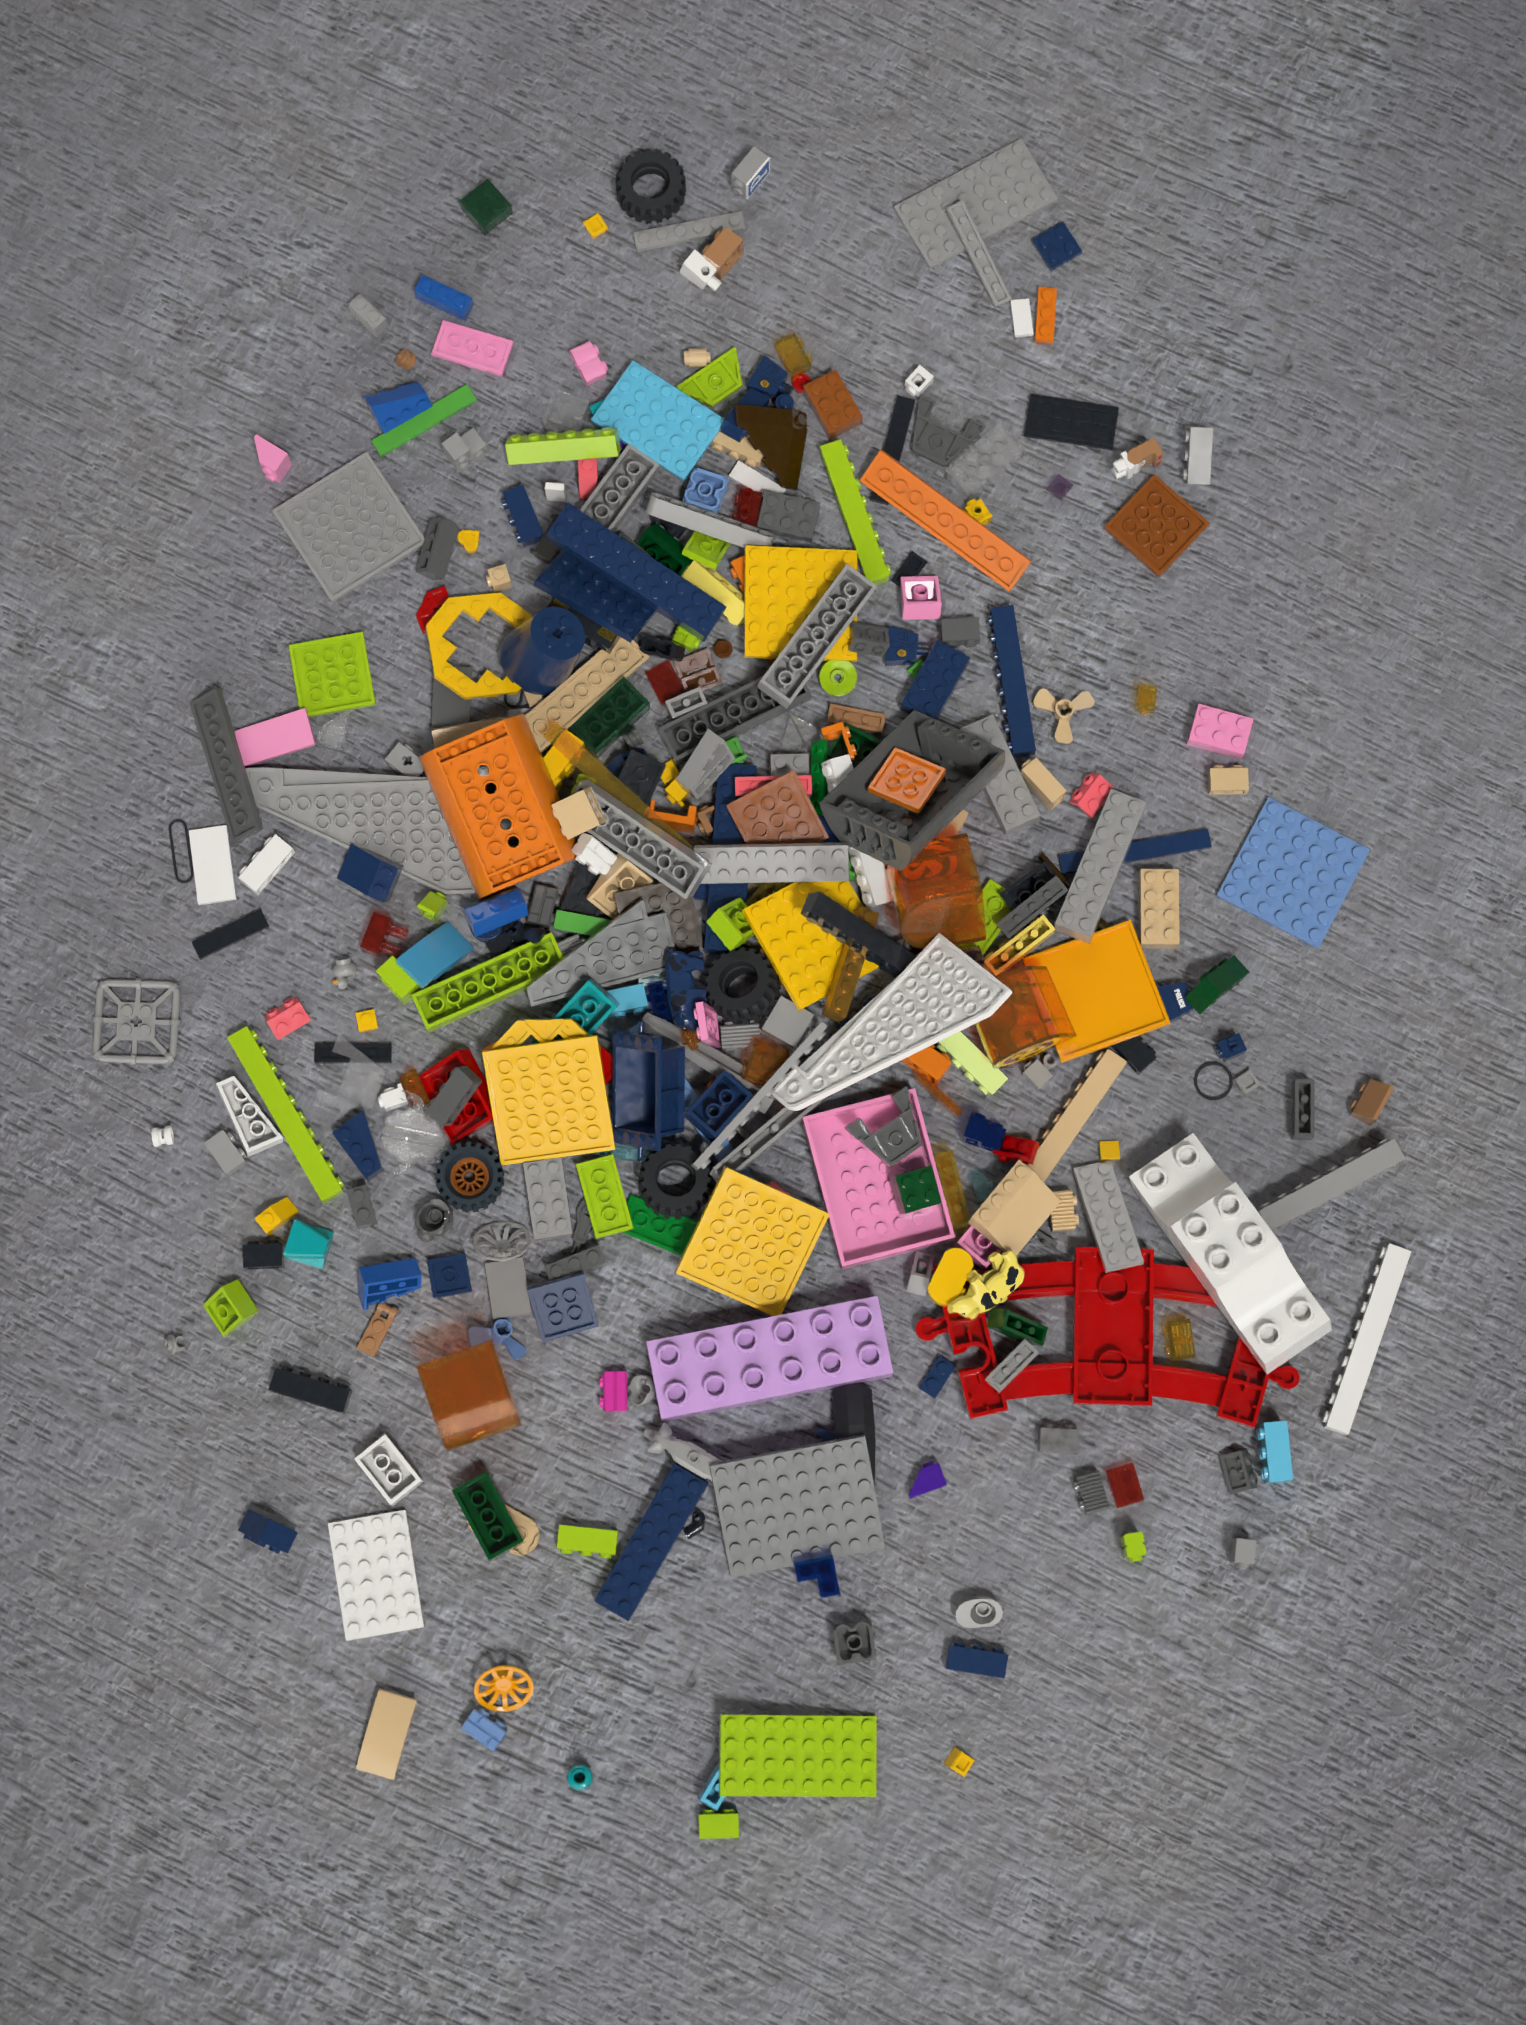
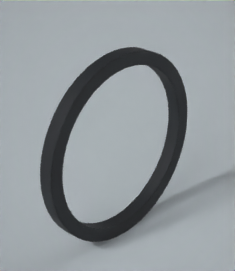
[1194,1062,1233,1100]

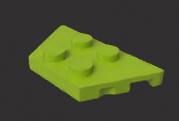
[676,347,742,408]

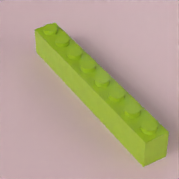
[819,439,891,585]

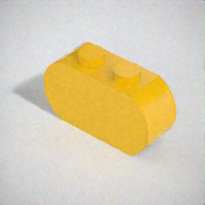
[927,1248,973,1306]

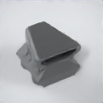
[832,1620,877,1665]

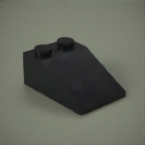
[1000,861,1068,911]

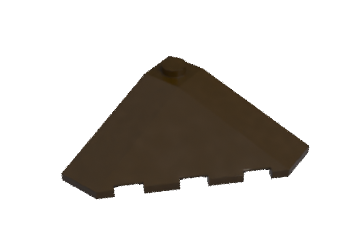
[735,404,807,491]

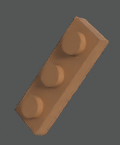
[827,703,886,734]

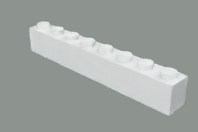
[821,754,895,909]

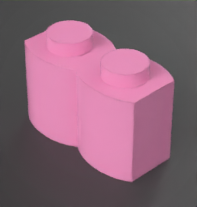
[570,341,608,386]

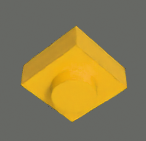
[355,1009,379,1033]

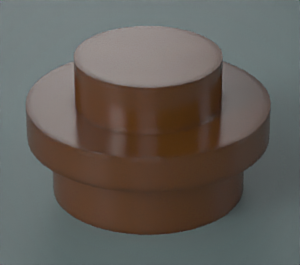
[714,640,732,659]

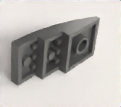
[431,666,472,744]

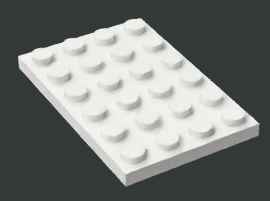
[328,1510,424,1641]

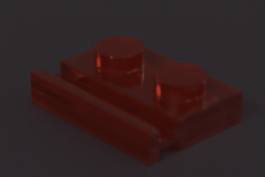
[645,660,686,707]
[1105,1463,1144,1509]

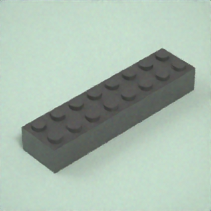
[658,677,811,766]

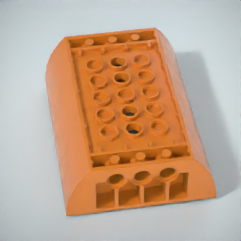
[419,714,578,900]

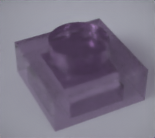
[1047,474,1073,501]

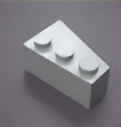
[676,729,735,800]

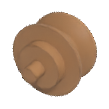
[396,349,416,370]

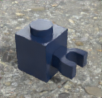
[1215,1033,1247,1062]

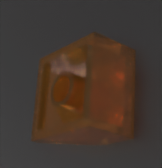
[742,1037,789,1088]

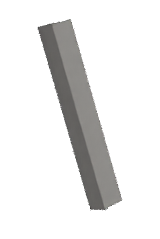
[709,1094,833,1182]

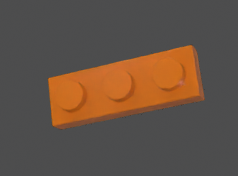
[1035,287,1057,343]

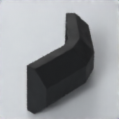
[832,1384,876,1486]

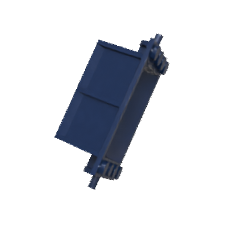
[612,1022,685,1158]

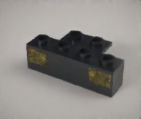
[547,597,620,654]

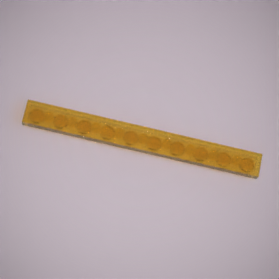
[543,722,694,851]

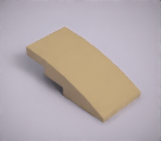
[356,1688,417,1780]

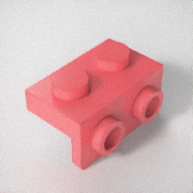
[1069,773,1114,818]
[264,997,311,1040]

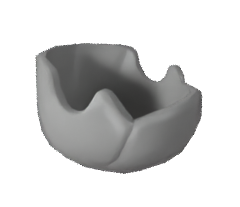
[628,1374,656,1406]

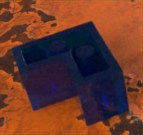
[962,1113,1007,1152]
[794,1555,840,1599]

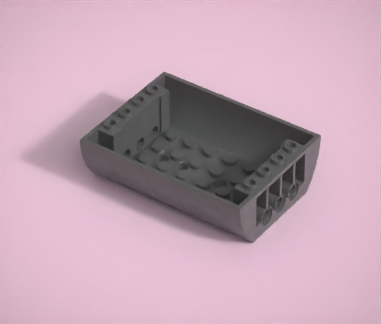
[820,710,1005,871]

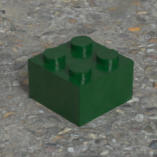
[889,1166,942,1214]

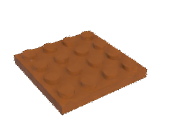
[1104,474,1210,578]
[726,770,829,844]

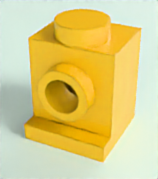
[964,498,993,525]

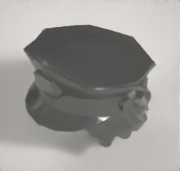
[415,1198,454,1242]

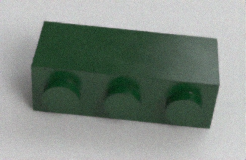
[987,1308,1048,1346]

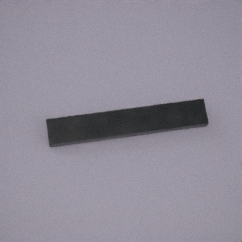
[870,395,915,505]

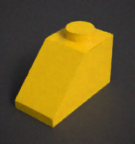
[254,1197,299,1236]

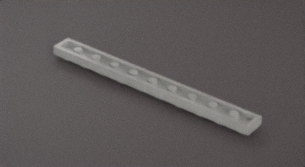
[691,1022,828,1171]

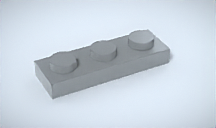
[985,1339,1039,1393]

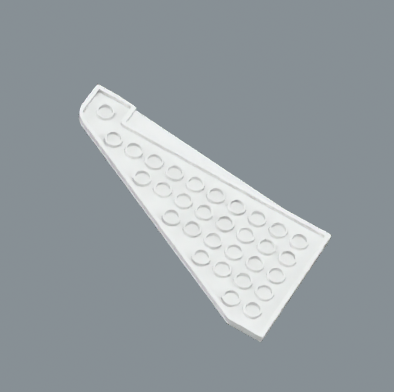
[771,933,1013,1111]

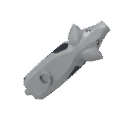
[644,1423,722,1483]

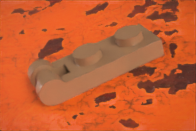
[357,1302,399,1358]

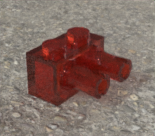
[732,488,762,527]
[360,912,409,958]

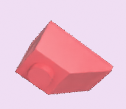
[578,458,598,500]

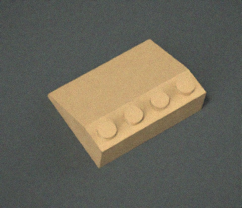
[968,1160,1061,1256]

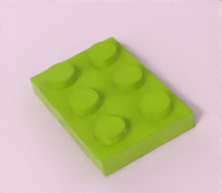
[682,531,732,570]

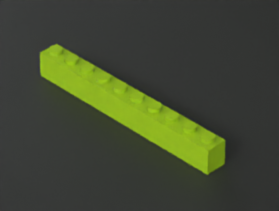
[227,1026,344,1204]

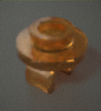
[681,1029,701,1050]

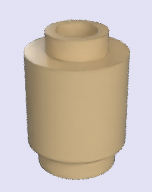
[684,348,710,367]

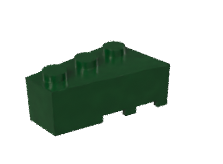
[1185,955,1249,1015]

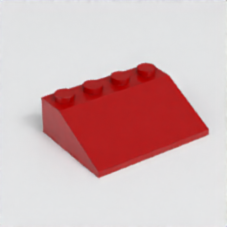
[415,1049,494,1145]

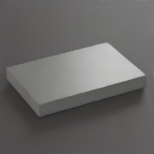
[485,1257,532,1321]

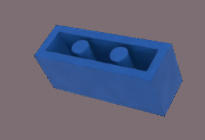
[414,275,474,321]

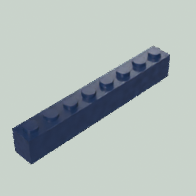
[987,605,1036,758]

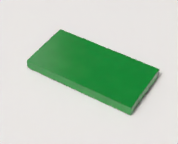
[622,1194,698,1257]

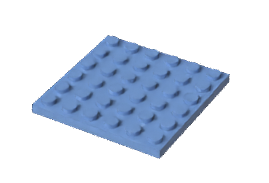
[1216,797,1370,949]

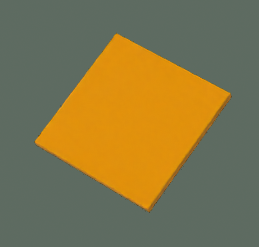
[1022,919,1171,1063]

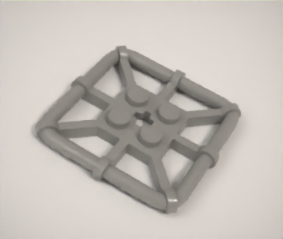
[92,978,181,1065]

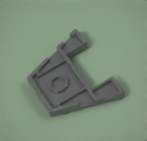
[912,394,986,468]
[844,1086,922,1167]

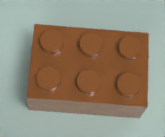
[803,369,863,440]

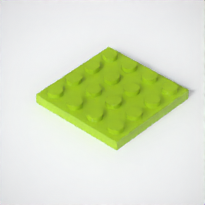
[288,632,376,717]

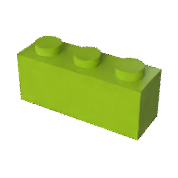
[557,1525,619,1559]

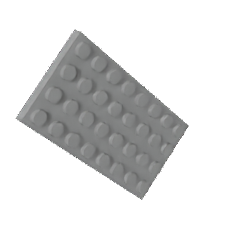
[893,138,1058,270]

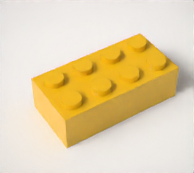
[543,729,586,792]

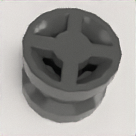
[621,727,644,751]

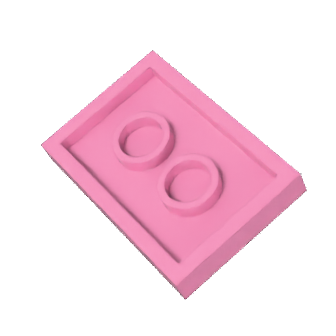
[694,1001,722,1048]

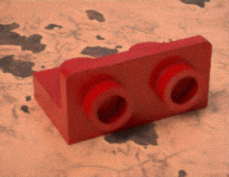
[992,1135,1040,1165]

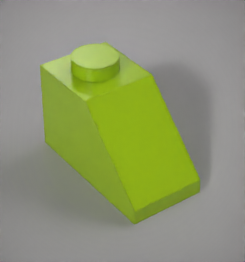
[417,891,448,924]

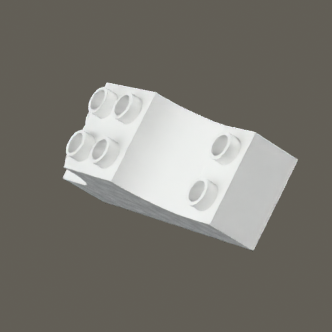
[1129,1133,1332,1374]

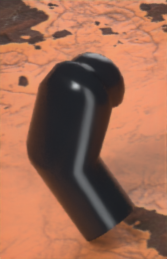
[684,1511,705,1539]

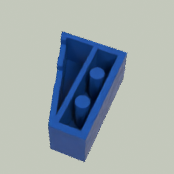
[363,382,433,434]
[358,1258,422,1311]

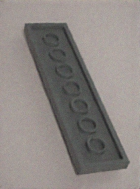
[190,688,263,843]

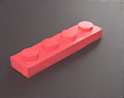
[735,775,812,797]

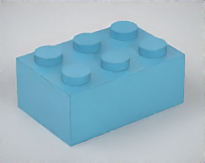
[1256,1421,1293,1484]

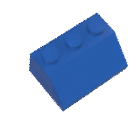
[461,885,528,937]

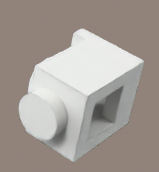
[905,365,934,397]
[377,1083,408,1111]

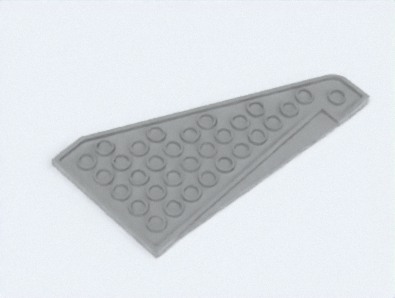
[245,767,475,894]

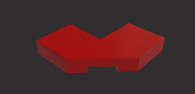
[416,586,449,634]

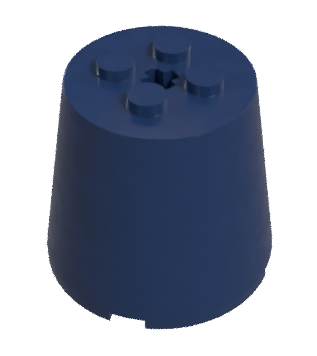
[500,607,585,695]

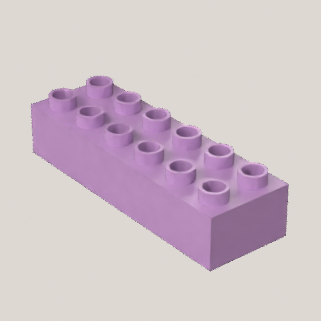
[646,1296,893,1422]

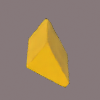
[1099,1141,1120,1161]
[944,1747,975,1777]

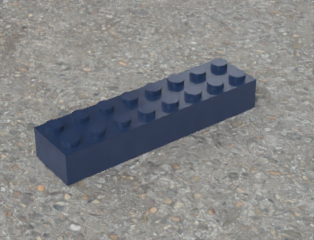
[595,1464,708,1622]

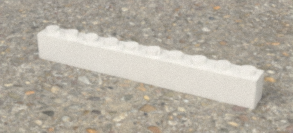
[1322,1243,1411,1436]

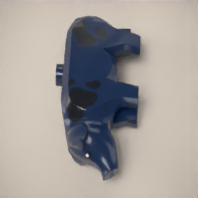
[662,949,707,1039]

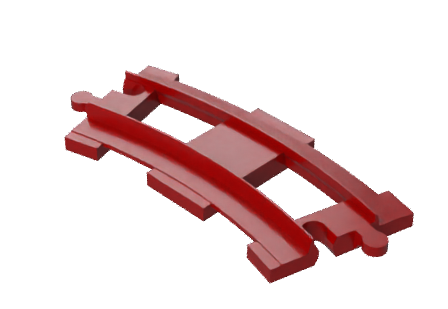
[915,1247,1300,1428]

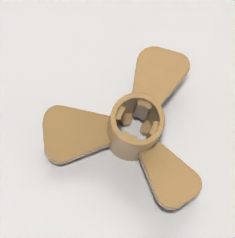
[1033,688,1095,744]

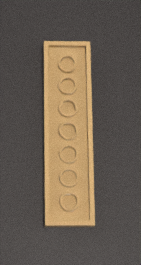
[525,637,649,753]

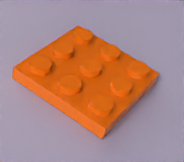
[868,747,946,814]

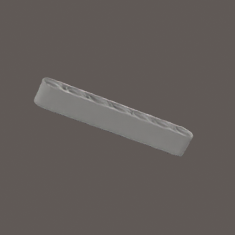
[645,493,774,548]

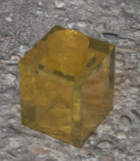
[1135,685,1157,715]

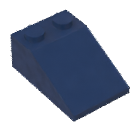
[337,844,404,903]

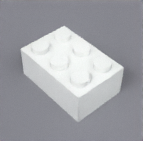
[355,1434,423,1506]

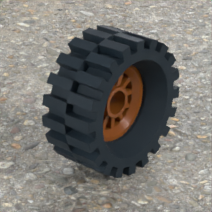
[435,1142,505,1213]

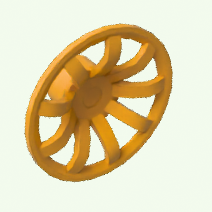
[474,1666,534,1712]

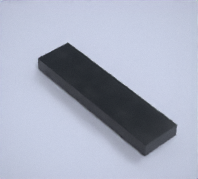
[192,909,269,960]
[314,1043,392,1064]

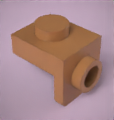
[697,805,715,838]

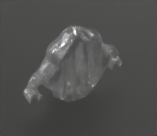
[380,1089,450,1176]

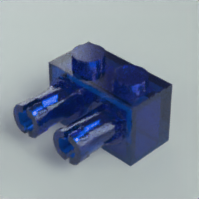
[645,982,674,1023]

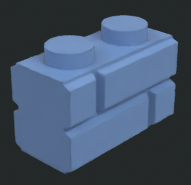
[461,1708,508,1752]

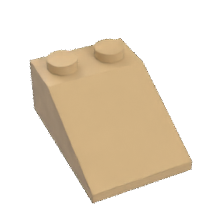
[586,853,653,920]

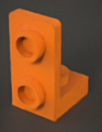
[821,722,857,762]

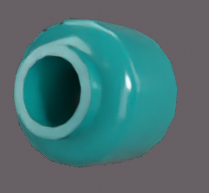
[567,1764,593,1791]

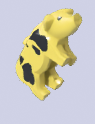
[948,1250,1025,1319]

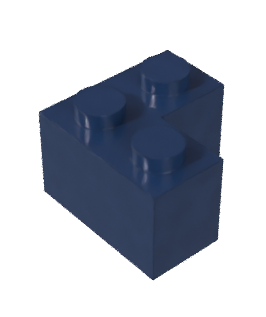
[238,1509,298,1554]

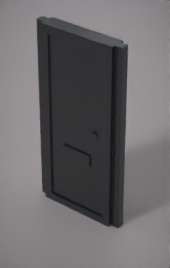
[1024,394,1119,451]

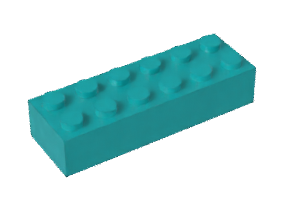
[530,978,620,1044]

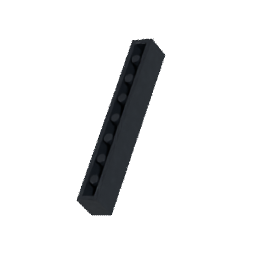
[800,891,917,979]

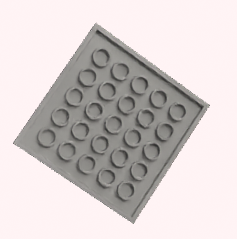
[272,452,425,603]

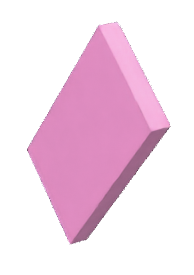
[431,320,514,377]
[234,708,316,768]

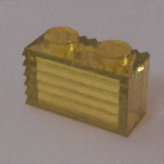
[774,333,813,379]
[1163,1319,1196,1362]

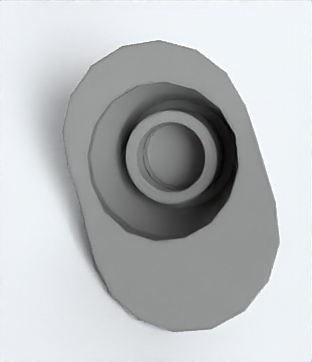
[955,1596,1003,1628]

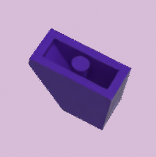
[908,1461,947,1499]

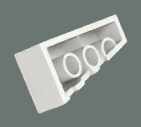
[216,1076,283,1157]

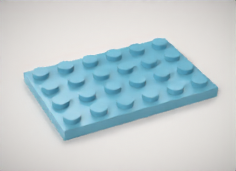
[591,361,724,481]

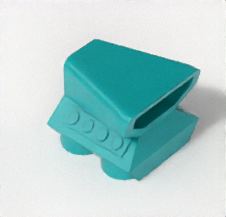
[283,1219,334,1269]

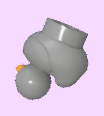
[332,957,357,989]

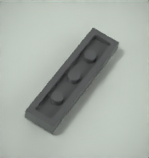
[997,876,1068,939]

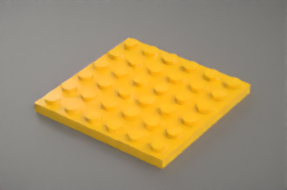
[744,545,857,662]
[742,881,879,1011]
[482,1035,616,1165]
[675,1166,830,1316]

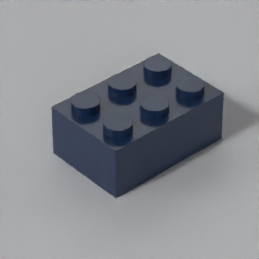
[684,1070,753,1142]

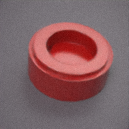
[792,373,811,393]

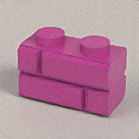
[600,1371,628,1412]

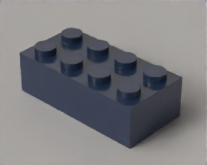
[900,640,970,720]

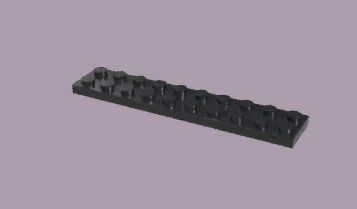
[553,749,666,939]

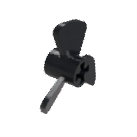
[486,919,546,957]

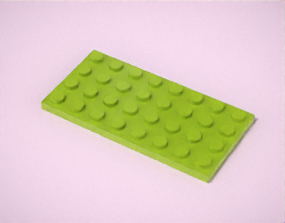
[719,1715,877,1797]

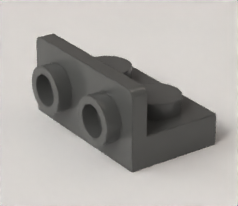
[848,622,890,657]
[1220,1450,1258,1494]

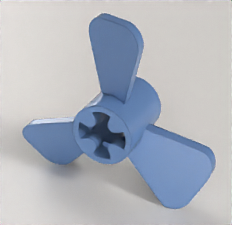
[467,1318,527,1360]

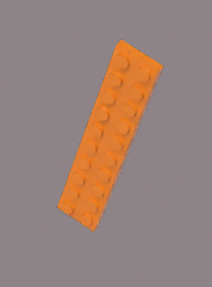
[860,450,1032,592]

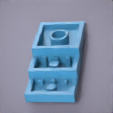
[396,922,475,989]

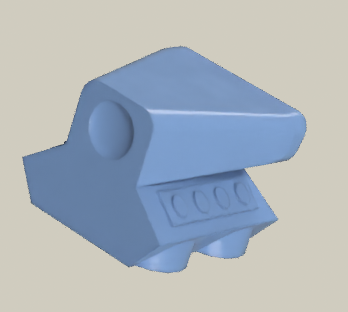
[682,468,729,513]

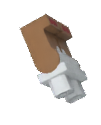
[1112,437,1163,480]

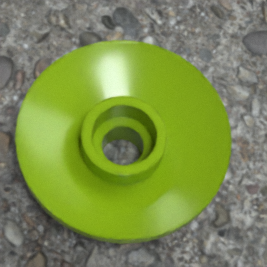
[819,660,857,696]

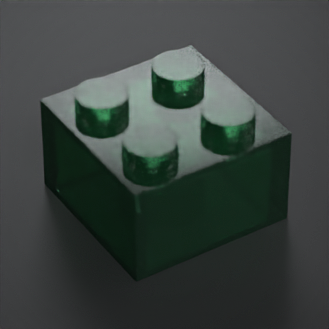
[459,179,513,236]

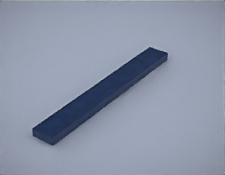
[1058,829,1212,874]

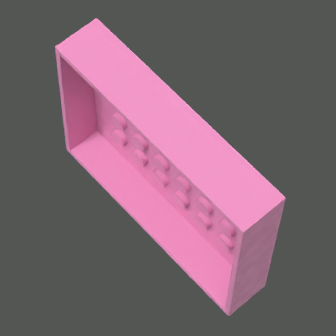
[802,1088,955,1270]

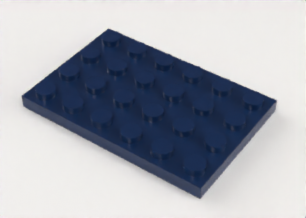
[534,550,657,643]

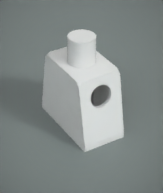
[679,250,722,291]

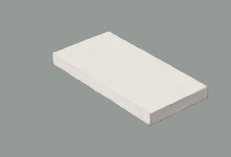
[189,825,237,905]

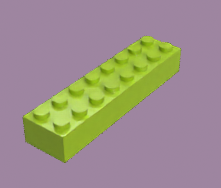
[411,932,563,1033]

